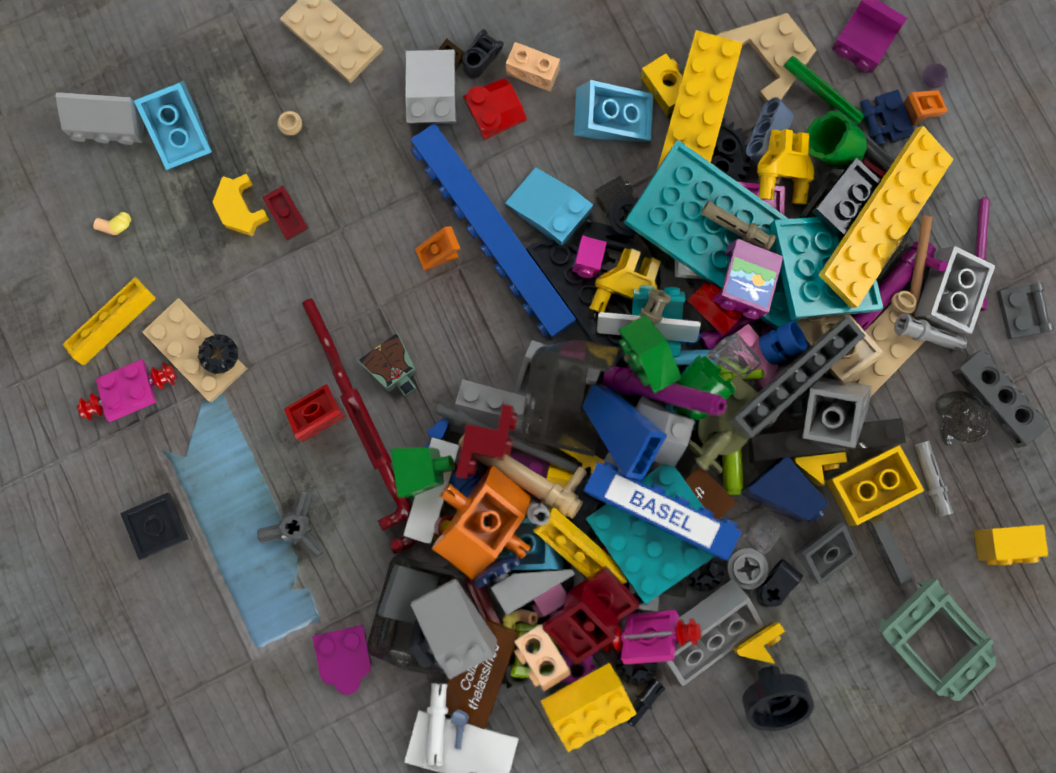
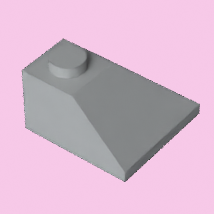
[638,403,695,467]

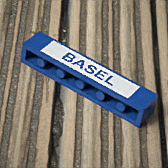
[584,461,742,562]

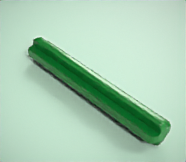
[784,56,864,125]

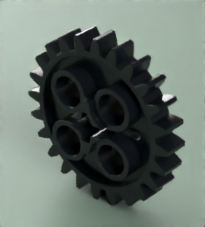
[711,118,751,182]

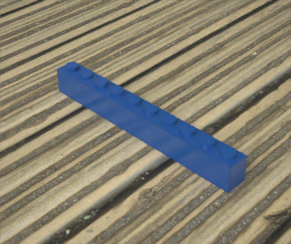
[410,123,576,341]

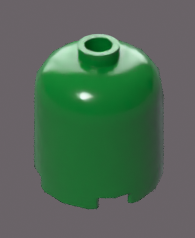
[806,111,867,170]
[673,355,736,420]

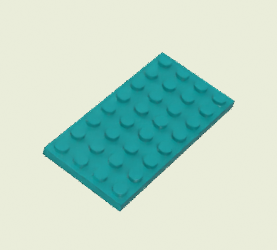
[623,140,799,330]

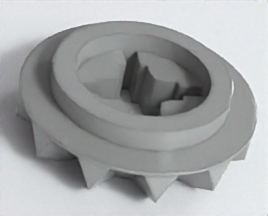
[727,548,768,589]

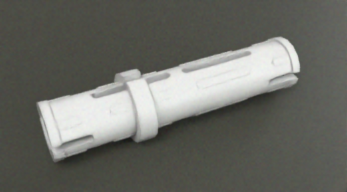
[425,683,448,766]

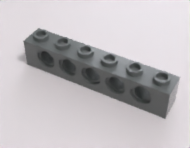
[728,316,866,439]

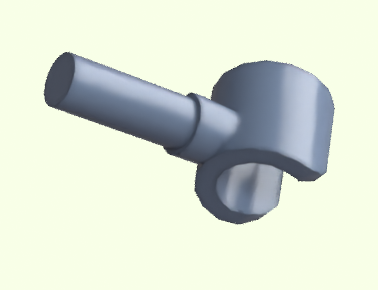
[450,709,469,749]

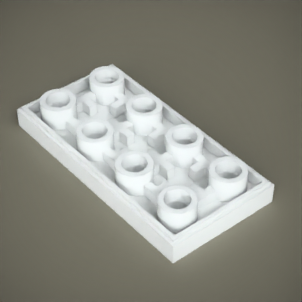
[404,710,519,773]

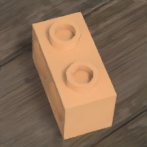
[506,42,560,91]
[514,624,571,691]

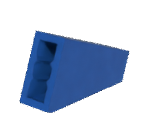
[582,385,667,479]

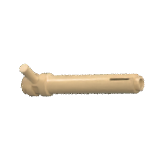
[458,435,587,519]

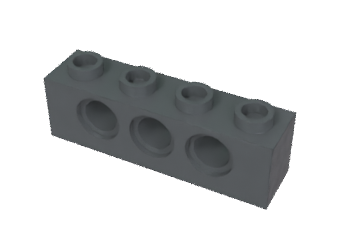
[952,350,1050,448]

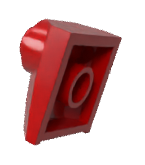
[463,78,527,141]
[687,281,743,335]

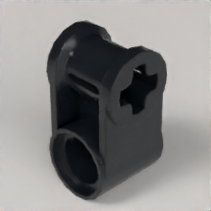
[463,29,504,78]
[756,558,803,607]

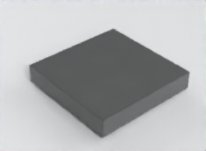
[378,564,440,623]

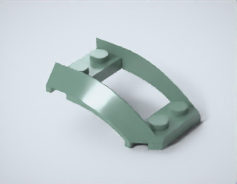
[880,578,996,701]

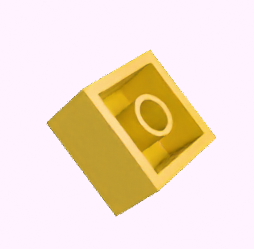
[974,525,1048,565]

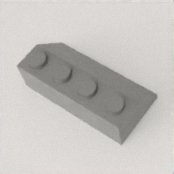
[665,579,764,686]

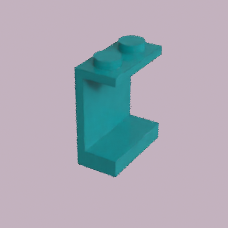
[632,285,685,356]

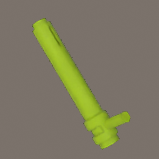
[717,359,765,495]

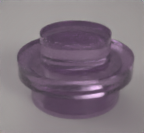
[923,64,948,88]

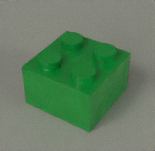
[618,315,682,393]

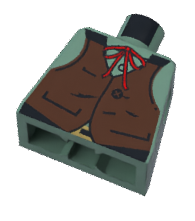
[358,333,417,397]

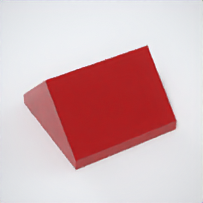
[284,384,346,442]

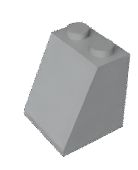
[803,377,872,448]

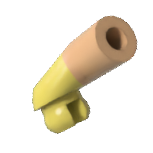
[93,212,131,235]
[502,609,538,630]

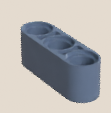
[746,97,794,165]

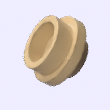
[278,111,302,136]
[891,291,917,315]

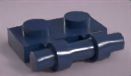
[860,90,915,147]

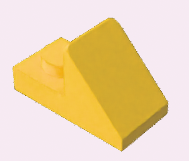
[791,452,847,487]
[733,622,785,664]

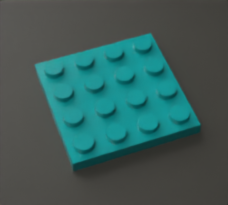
[770,217,883,320]
[586,464,714,605]

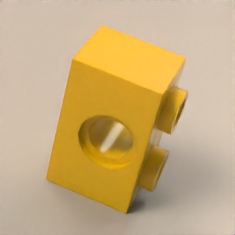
[640,54,683,116]

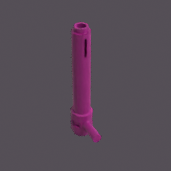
[851,241,947,330]
[603,366,726,416]

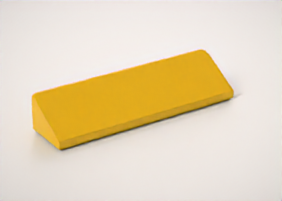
[62,277,156,365]
[533,507,627,584]

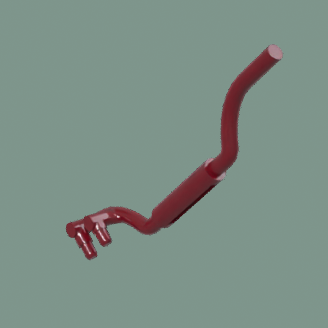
[302,298,417,555]

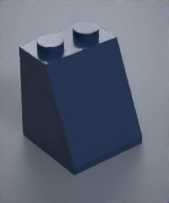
[741,456,828,522]

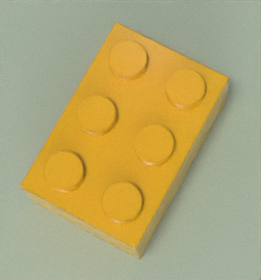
[825,445,925,526]
[541,663,636,752]

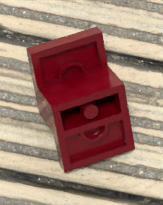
[456,404,518,480]
[542,566,639,664]

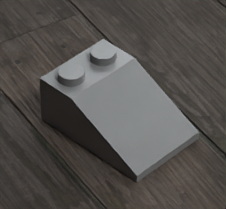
[405,50,457,125]
[491,570,575,615]
[411,578,497,679]

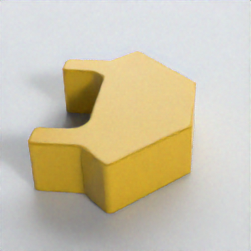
[213,174,269,236]

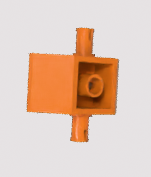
[431,465,531,580]

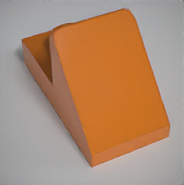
[904,90,948,126]
[415,226,461,271]

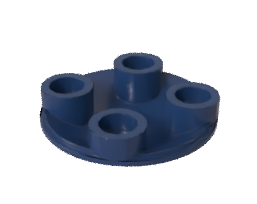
[473,556,521,589]

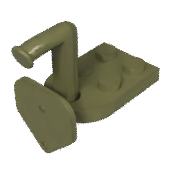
[686,375,757,474]

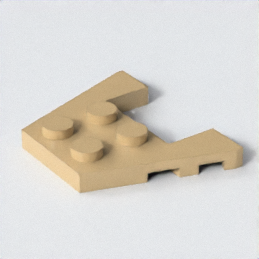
[717,13,817,103]

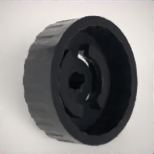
[742,665,814,731]

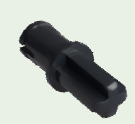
[626,678,666,727]

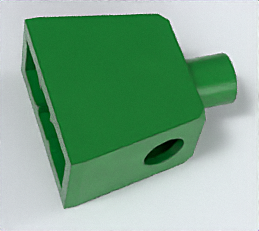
[391,447,454,498]

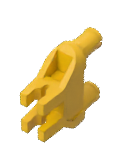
[757,129,814,205]
[589,248,661,313]

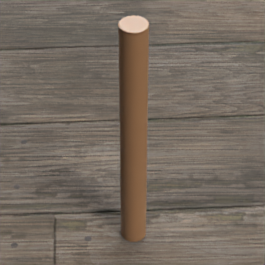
[910,215,933,314]

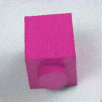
[572,236,607,278]

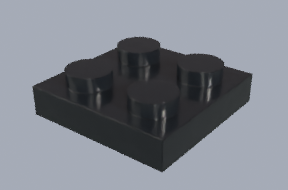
[120,493,189,560]

